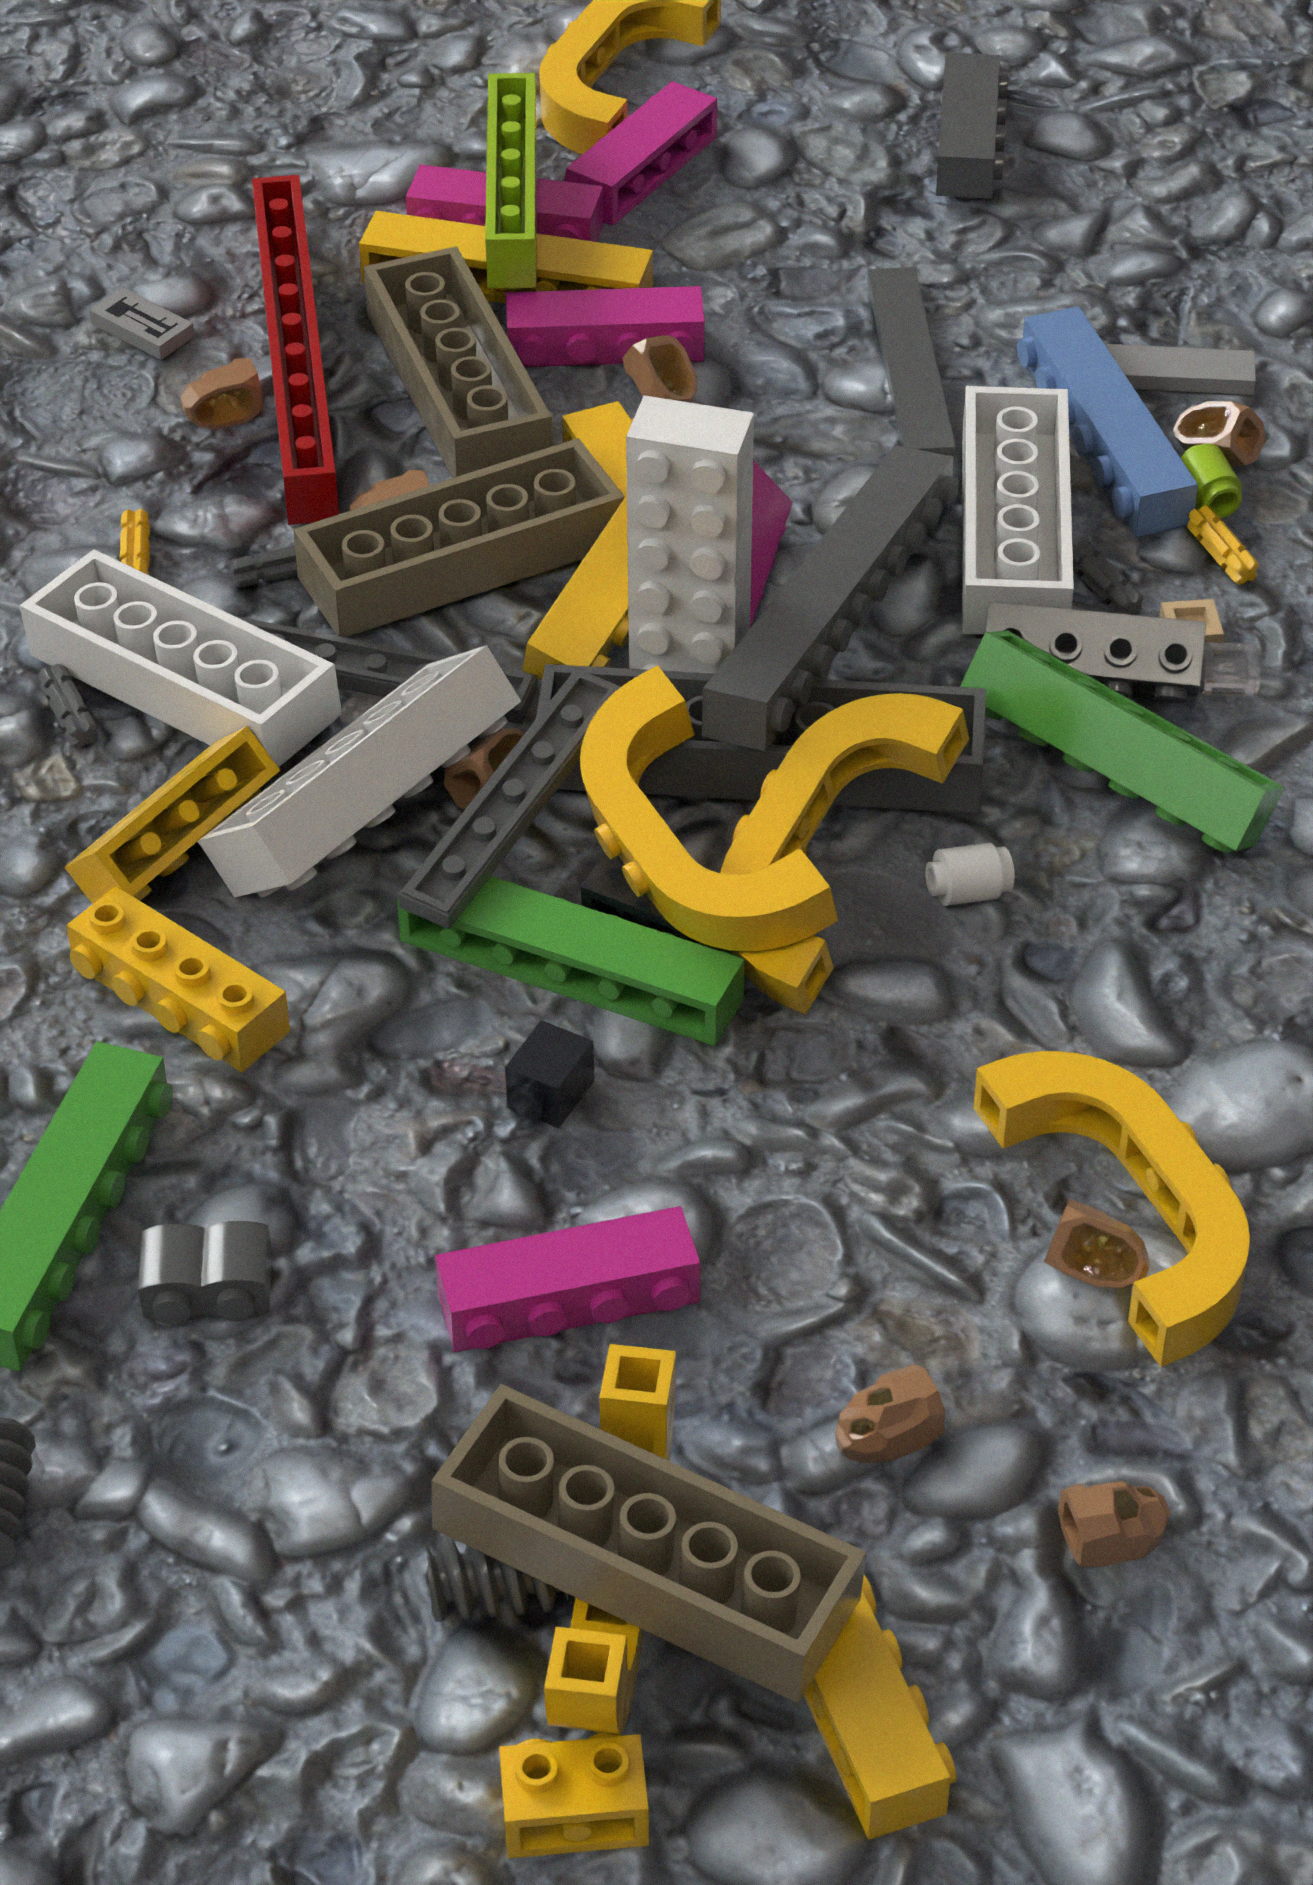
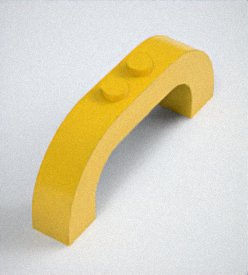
[539,0,721,155]
[580,665,838,951]
[720,693,969,1015]
[973,1051,1250,1367]
[544,1344,676,1734]

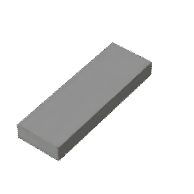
[1106,344,1256,395]

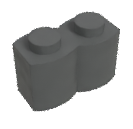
[137,1221,273,1325]

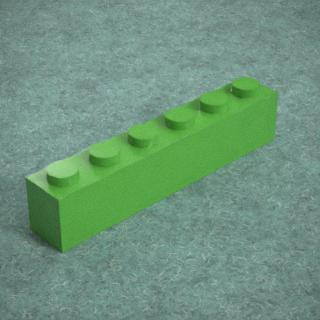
[960,630,1285,853]
[397,876,745,1046]
[0,1041,173,1372]

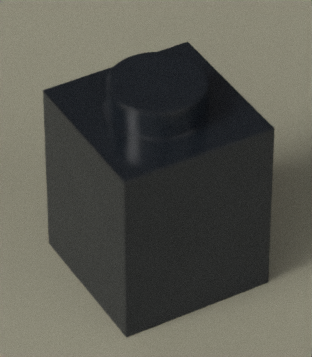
[505,1020,594,1128]

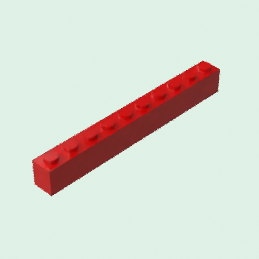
[252,175,339,525]

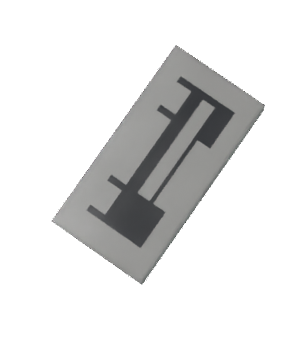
[89,287,195,360]

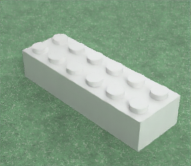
[962,386,1074,635]
[626,395,754,673]
[19,549,342,768]
[198,645,521,898]

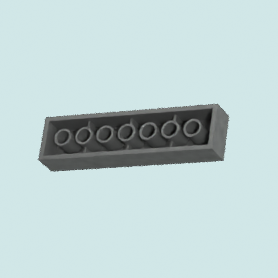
[536,664,986,813]

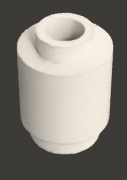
[925,843,1014,906]

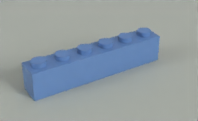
[1017,306,1198,537]

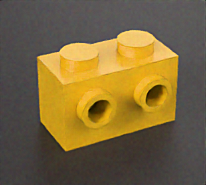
[499,1733,649,1859]

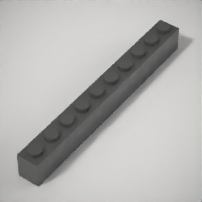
[702,445,959,751]

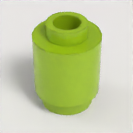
[1181,444,1242,519]

